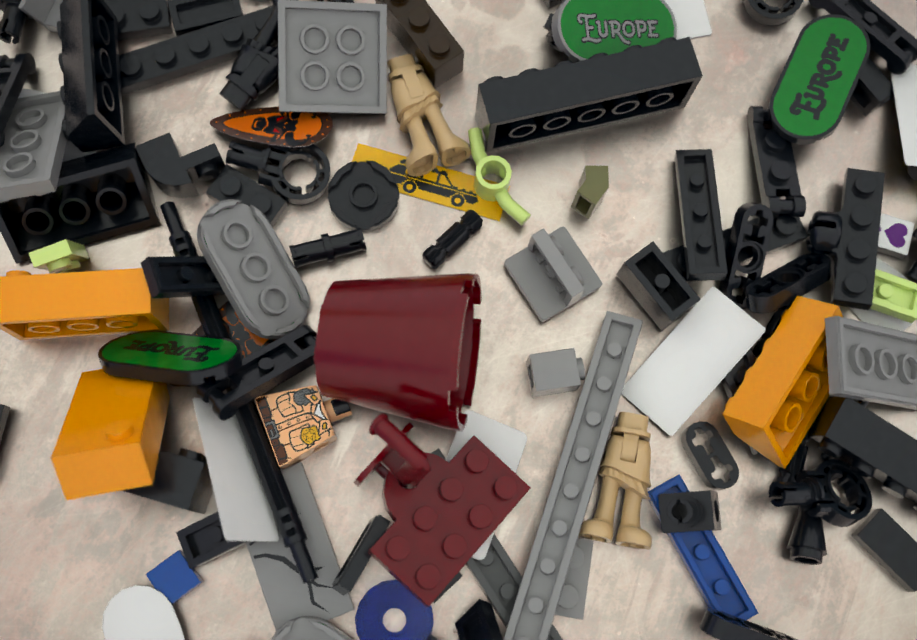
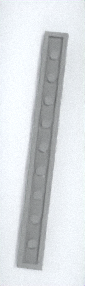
[503,311,643,640]

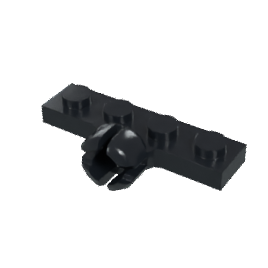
[806,168,885,310]

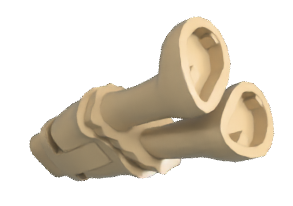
[387,54,471,177]
[579,412,652,549]

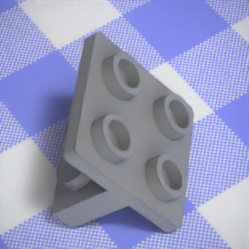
[504,226,602,322]

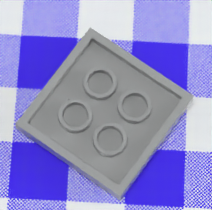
[277,0,387,114]

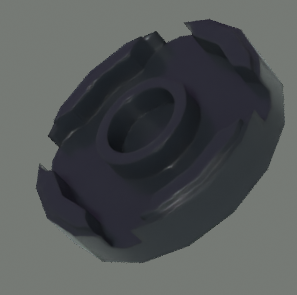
[328,160,400,232]

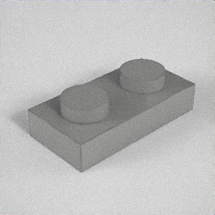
[555,538,594,620]

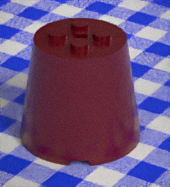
[313,273,482,432]

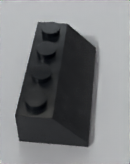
[57,0,125,153]
[0,142,160,264]

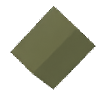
[571,165,609,219]

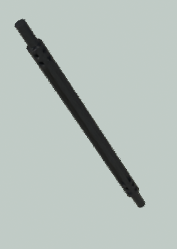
[160,201,319,584]

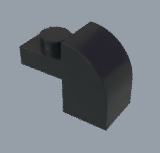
[135,132,225,198]

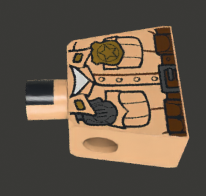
[255,385,352,469]

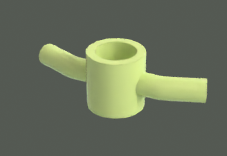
[468,127,531,226]

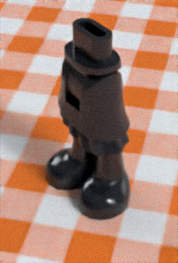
[219,0,278,111]

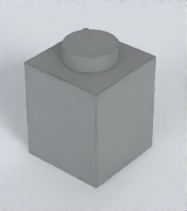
[526,348,585,398]

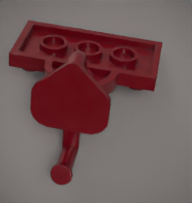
[354,413,531,608]

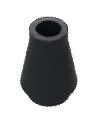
[787,506,827,565]

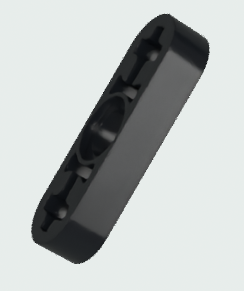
[719,202,773,309]
[746,253,831,314]
[700,608,798,640]

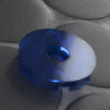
[355,580,434,640]

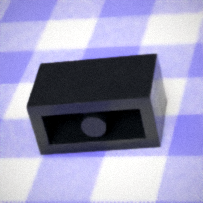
[616,241,701,331]

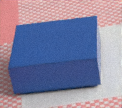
[146,550,203,605]

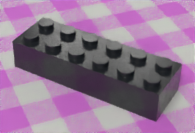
[475,37,703,153]

